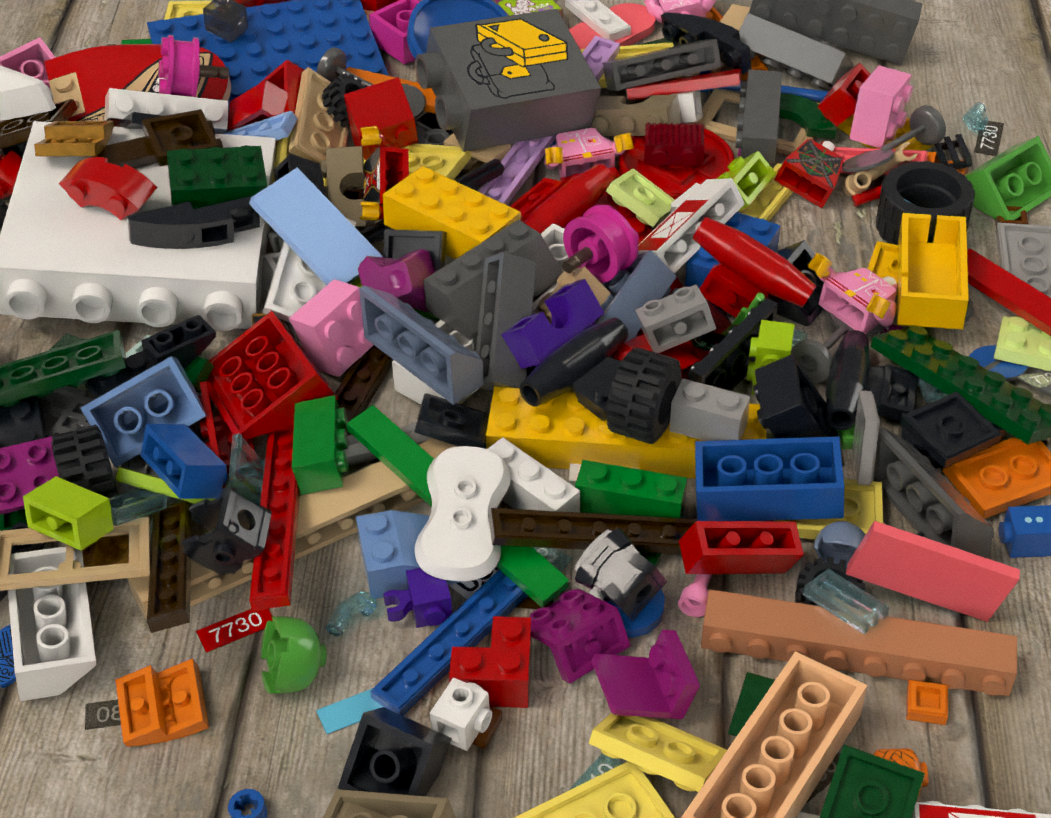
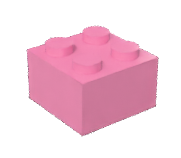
[849,65,913,148]
[289,279,373,377]

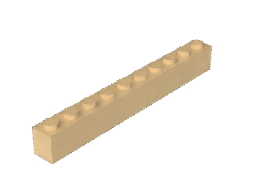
[128,438,458,621]

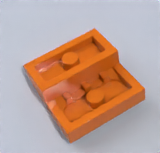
[115,658,209,747]

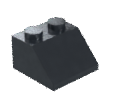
[768,240,824,326]
[338,707,452,796]

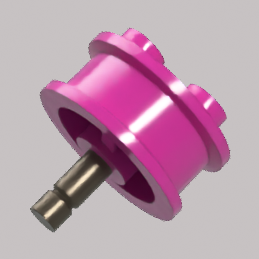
[158,35,229,97]
[562,205,639,283]

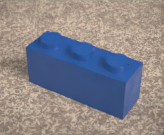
[140,424,227,499]

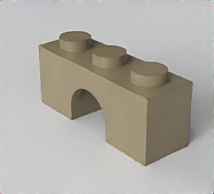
[590,95,682,136]
[321,146,367,232]

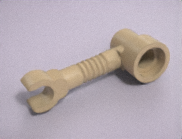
[842,142,917,197]

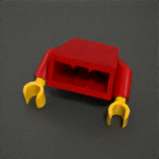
[360,126,409,221]

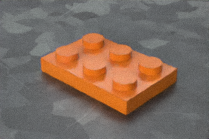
[942,437,1051,519]

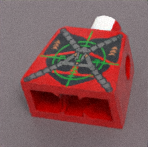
[774,139,844,208]

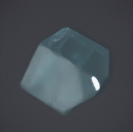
[227,433,265,505]

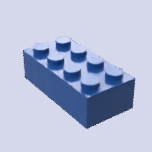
[695,437,844,521]

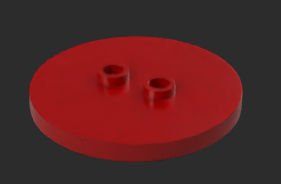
[618,124,734,200]

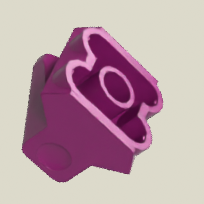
[358,249,435,312]

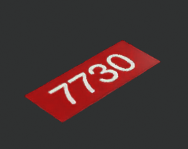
[196,609,273,653]

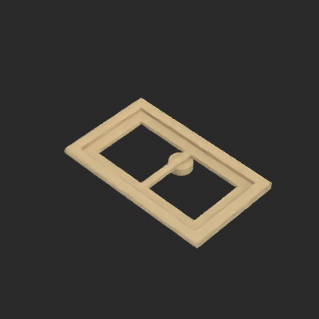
[691,88,815,156]
[0,517,150,591]

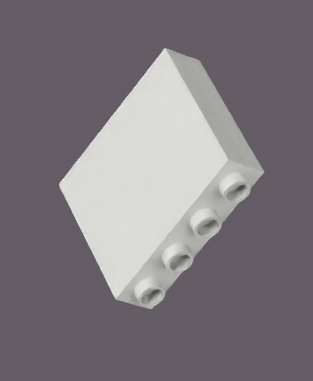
[0,121,276,331]

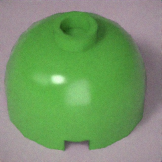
[261,616,327,694]

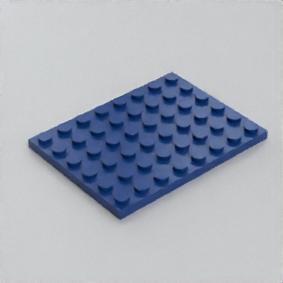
[147,0,389,111]

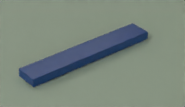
[370,569,528,716]

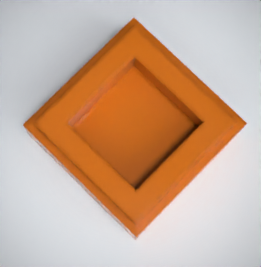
[906,680,948,725]

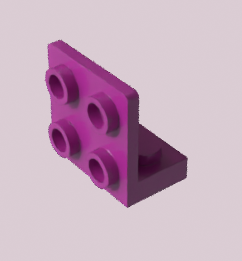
[0,436,59,515]
[529,589,631,684]
[591,629,700,719]

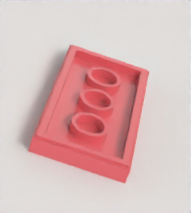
[846,521,1020,622]

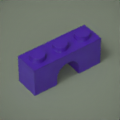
[501,279,604,369]

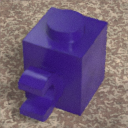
[383,568,452,628]

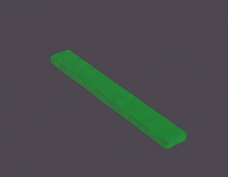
[347,405,569,608]

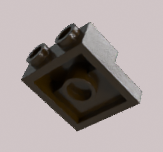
[142,109,223,167]

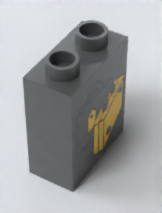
[415,9,601,152]

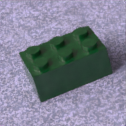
[167,145,268,209]

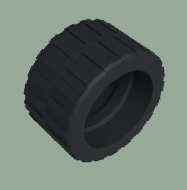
[876,161,975,245]

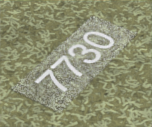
[1017,370,1051,389]

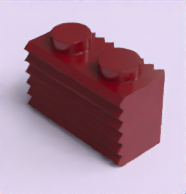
[644,122,704,167]

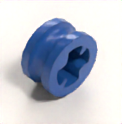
[228,789,268,818]

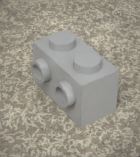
[635,284,716,353]
[670,378,750,441]

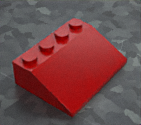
[206,311,338,442]

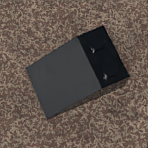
[753,354,844,466]

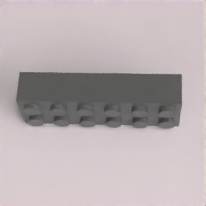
[749,0,923,65]

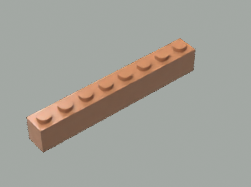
[701,589,1017,696]

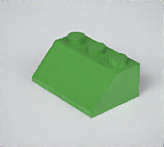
[965,135,1051,220]

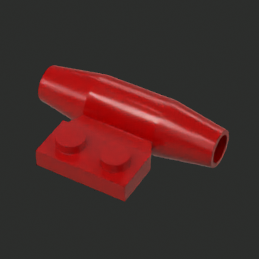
[509,164,614,234]
[692,217,816,317]

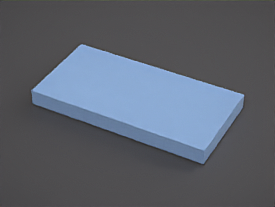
[249,167,383,285]

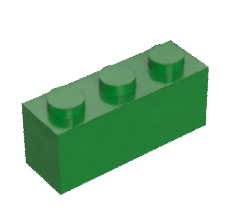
[292,395,349,495]
[575,460,687,518]

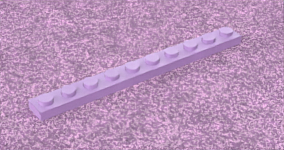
[479,35,620,206]

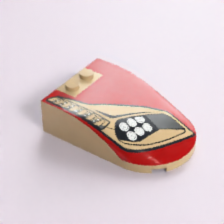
[44,44,231,127]

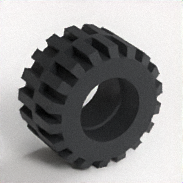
[606,347,681,444]
[51,424,120,512]

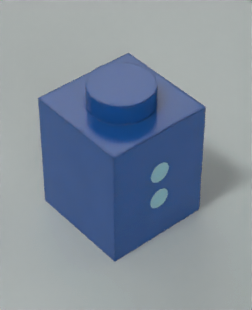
[998,505,1051,558]

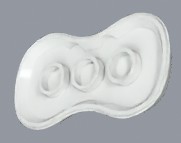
[415,446,511,581]

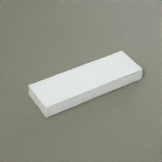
[565,0,631,41]

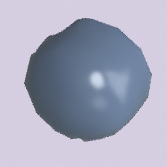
[814,521,866,568]

